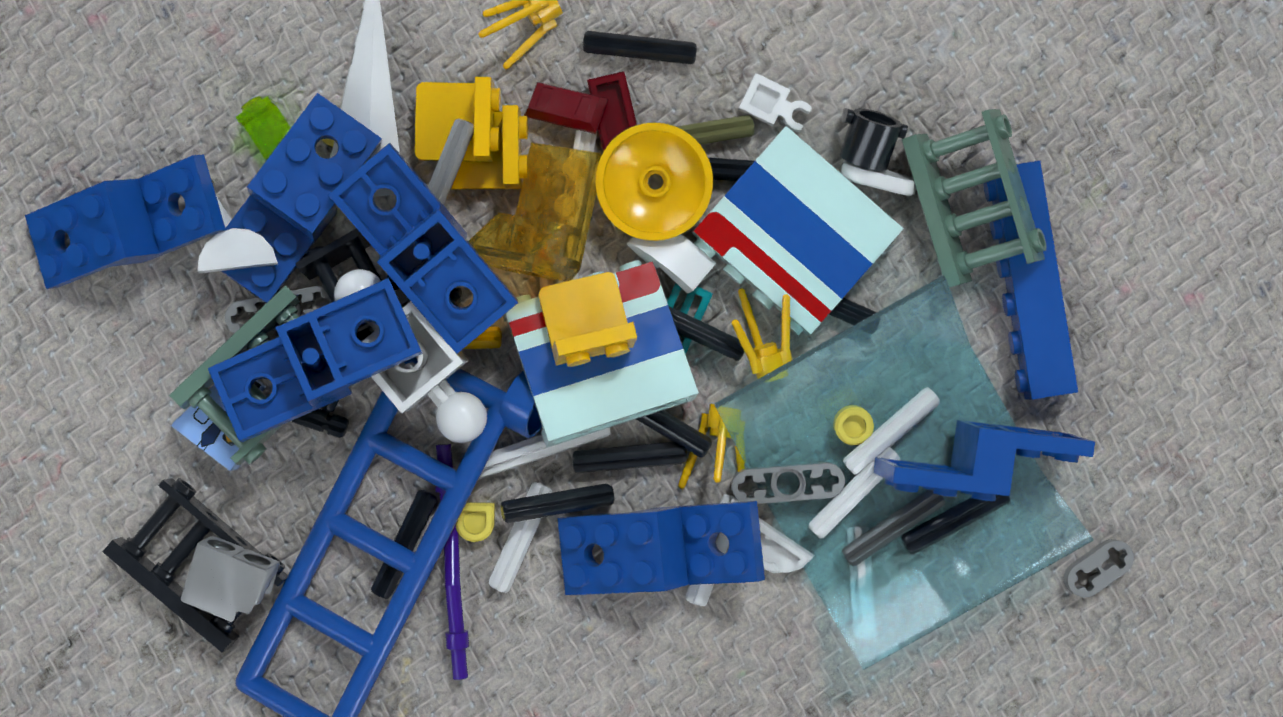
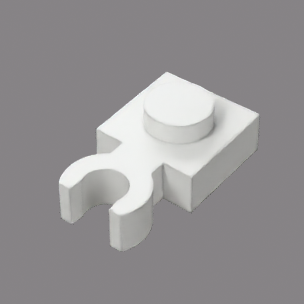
[738,73,812,132]

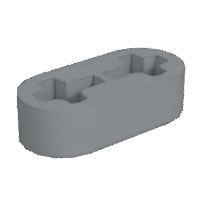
[1064,539,1134,597]

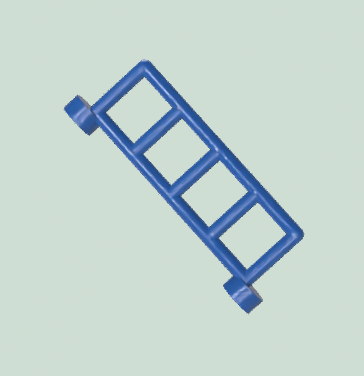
[235,357,543,717]

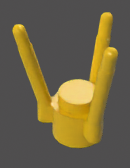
[478,0,563,69]
[732,288,793,380]
[678,404,745,489]

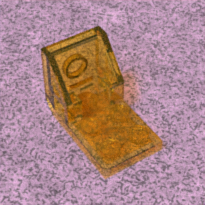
[468,142,602,282]

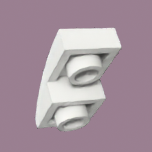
[626,234,716,294]

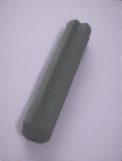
[842,490,945,566]

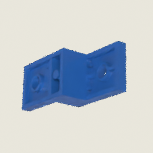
[220,93,382,303]
[328,143,518,354]
[25,154,226,289]
[208,278,423,443]
[873,420,1095,501]
[557,501,765,595]

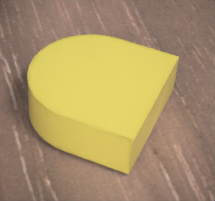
[455,502,495,542]

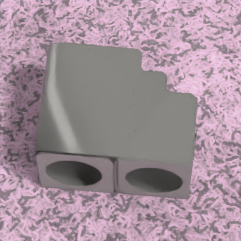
[180,536,280,622]

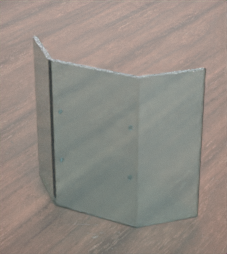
[714,275,1094,670]

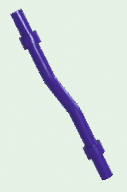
[435,444,469,680]

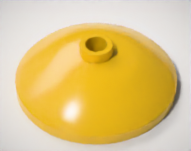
[595,122,713,241]

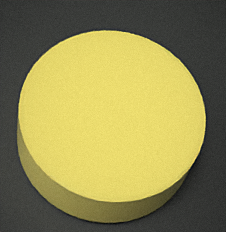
[833,405,874,445]

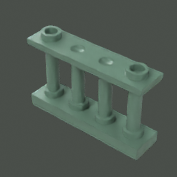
[902,109,1046,289]
[169,285,300,465]

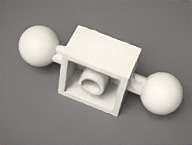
[334,269,487,443]

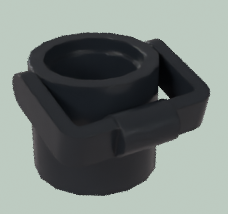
[840,108,908,171]

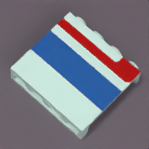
[692,126,904,336]
[503,260,699,448]

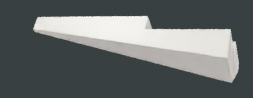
[329,0,400,197]

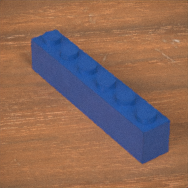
[983,161,1078,400]

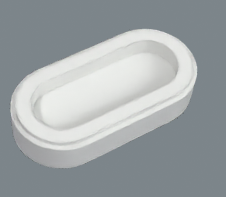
[840,161,916,196]

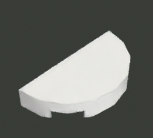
[198,228,278,273]
[759,518,815,573]

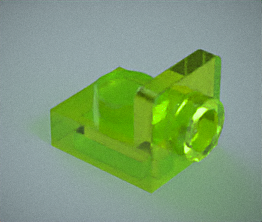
[236,96,291,160]

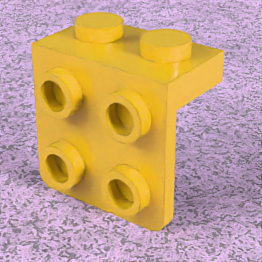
[415,77,501,162]
[451,105,528,190]
[538,272,637,367]

